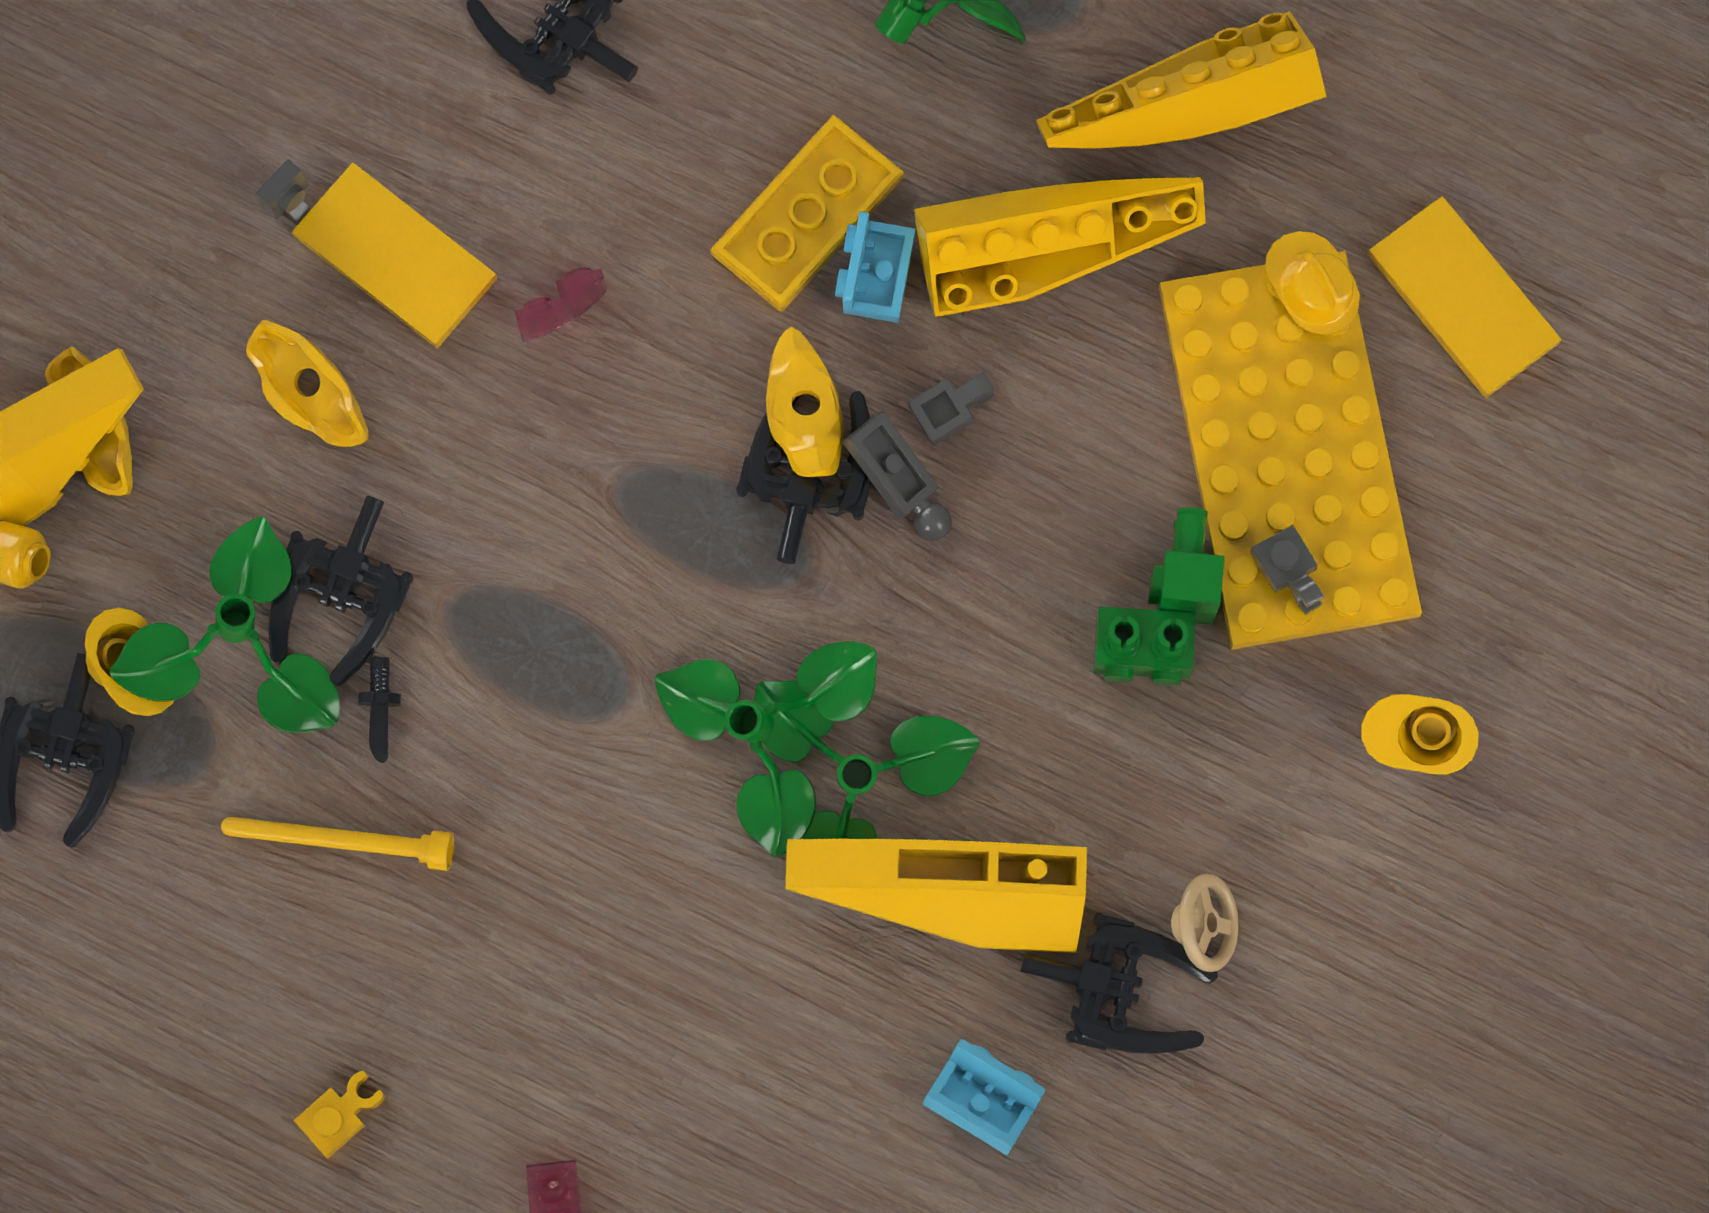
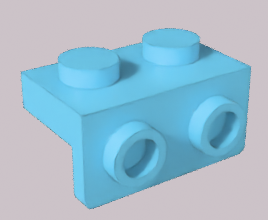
[835,211,916,323]
[922,1039,1045,1155]

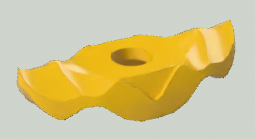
[246,320,369,447]
[766,326,844,477]
[45,346,133,496]

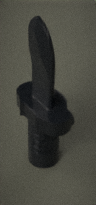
[358,657,401,763]

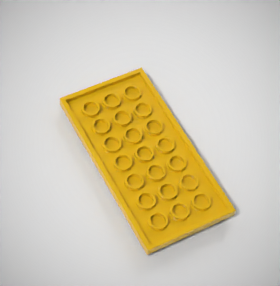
[1159,251,1422,650]

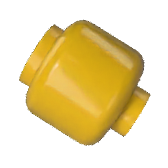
[0,521,51,589]

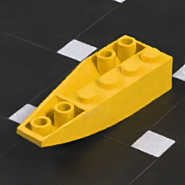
[1036,11,1327,149]
[914,177,1206,317]
[785,839,1087,953]

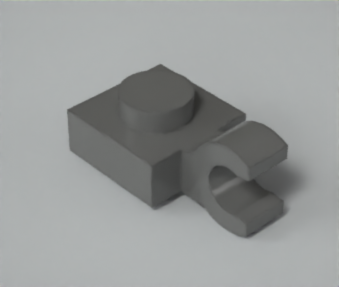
[256,159,311,225]
[907,373,995,446]
[1250,525,1324,615]

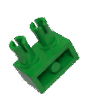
[1148,507,1224,625]
[1093,606,1196,685]

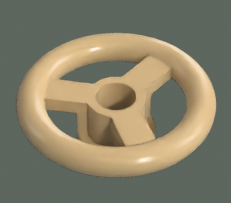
[1171,873,1239,972]

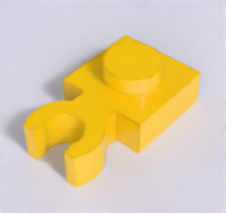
[293,1071,386,1159]

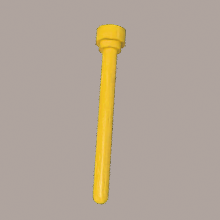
[221,817,454,871]

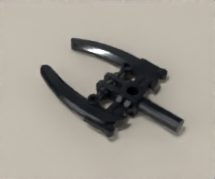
[466,0,638,95]
[736,391,871,564]
[269,496,414,686]
[0,653,135,848]
[1020,913,1218,1054]

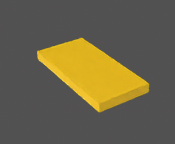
[710,114,904,313]
[292,162,498,349]
[1367,196,1562,399]

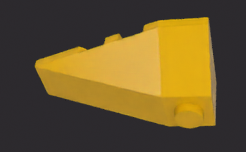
[0,348,144,526]

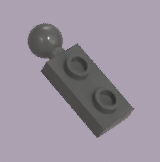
[842,411,952,541]

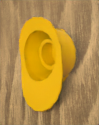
[1265,231,1360,335]
[85,607,174,716]
[1361,694,1479,775]

